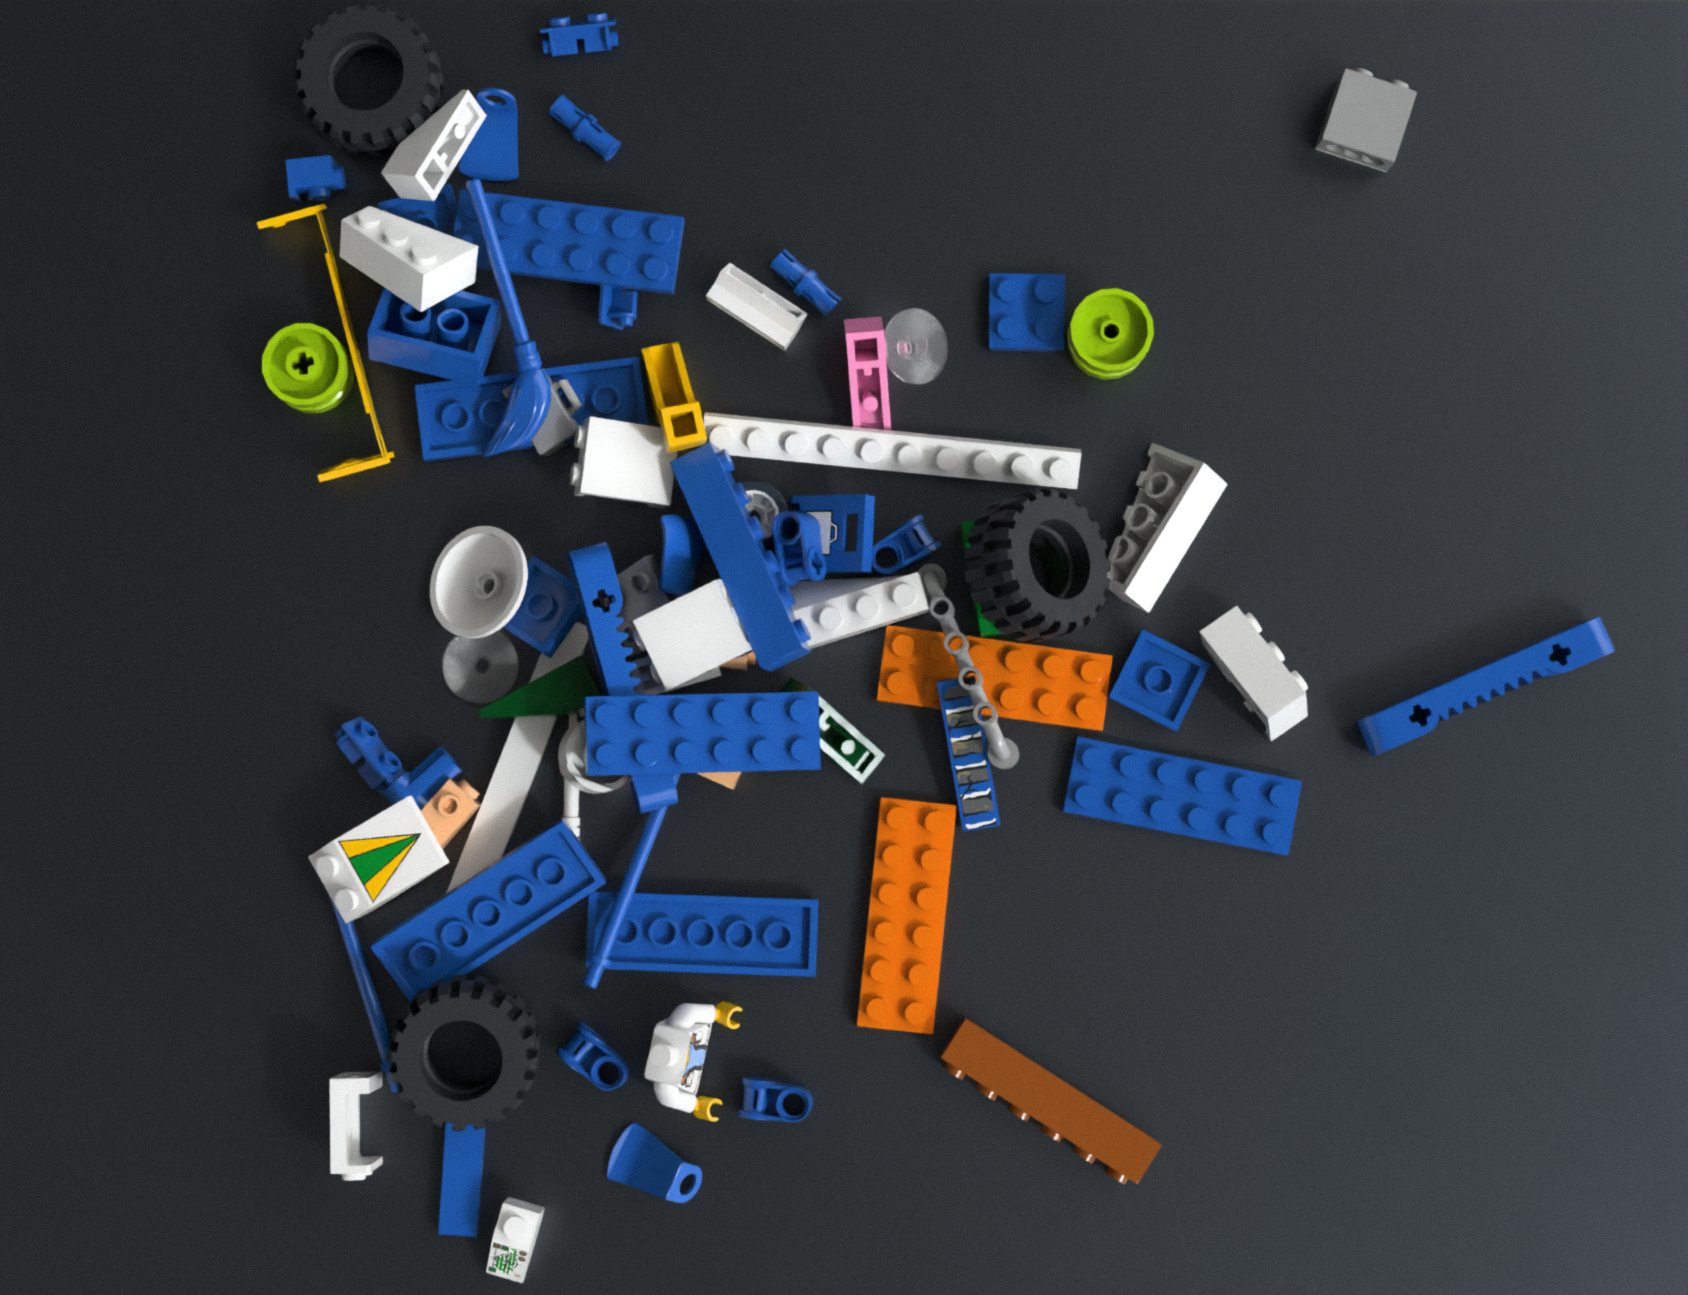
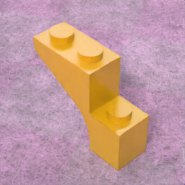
[641,341,707,453]

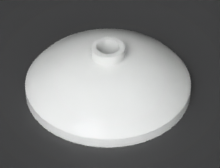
[430,526,528,639]

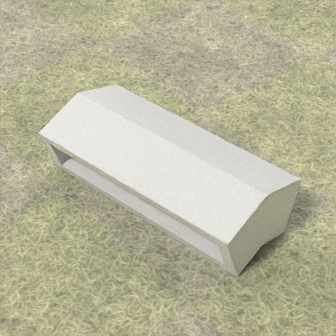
[706,263,808,351]

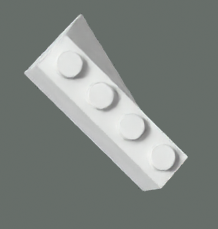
[1107,443,1227,613]
[781,572,930,649]

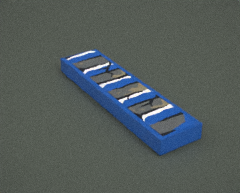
[937,674,1000,832]

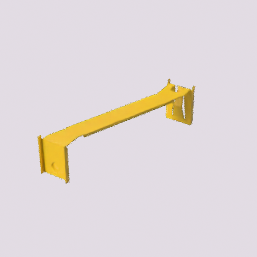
[257,203,395,482]

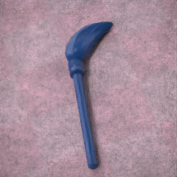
[466,179,551,457]

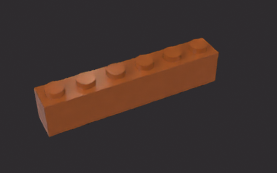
[940,1016,1162,1185]

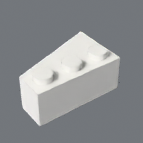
[340,206,478,312]
[1199,606,1308,742]

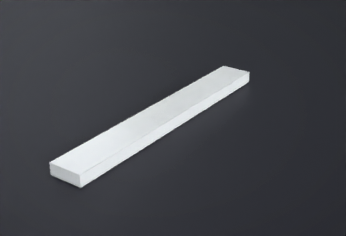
[446,622,589,894]

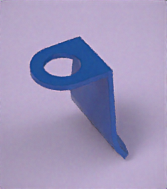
[458,88,519,182]
[659,515,705,596]
[607,1122,702,1203]

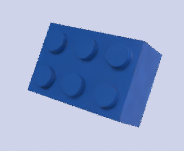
[367,287,501,387]

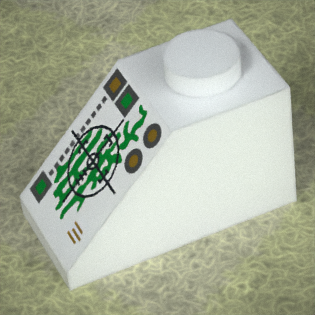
[486,1197,545,1283]

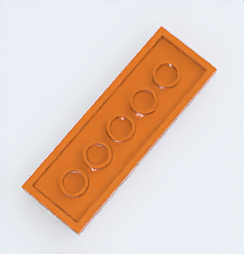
[877,625,1113,731]
[857,797,957,1034]

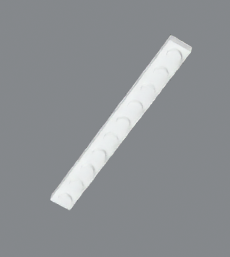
[703,412,1081,489]

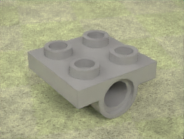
[598,554,678,657]

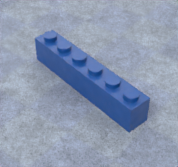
[670,442,811,672]

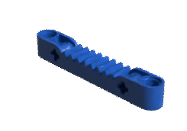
[567,542,678,814]
[1356,616,1615,756]

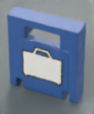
[787,494,875,573]

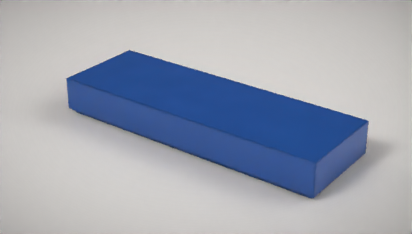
[438,1122,486,1237]

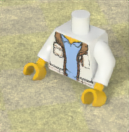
[644,1001,742,1121]

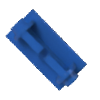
[540,12,619,57]
[598,285,637,330]
[334,716,406,795]

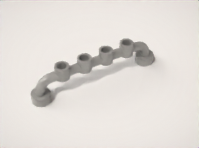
[918,564,1019,769]

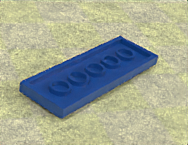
[453,189,685,294]
[415,357,649,462]
[584,692,821,776]
[1062,737,1302,856]
[370,818,606,1002]
[586,891,819,977]

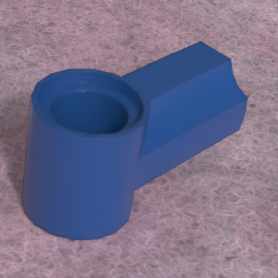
[383,746,463,811]

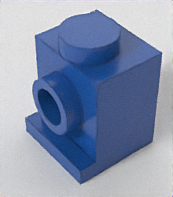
[285,155,346,206]

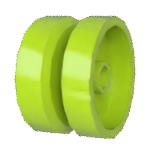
[1066,288,1154,380]
[262,323,354,413]

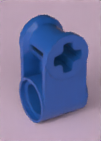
[772,511,826,587]
[871,514,942,577]
[555,1021,630,1091]
[737,1077,813,1123]

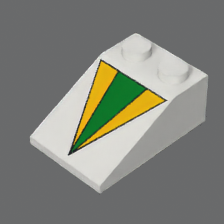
[308,795,449,924]

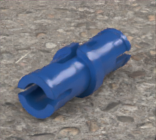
[549,95,621,161]
[769,249,842,317]

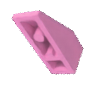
[844,316,891,430]

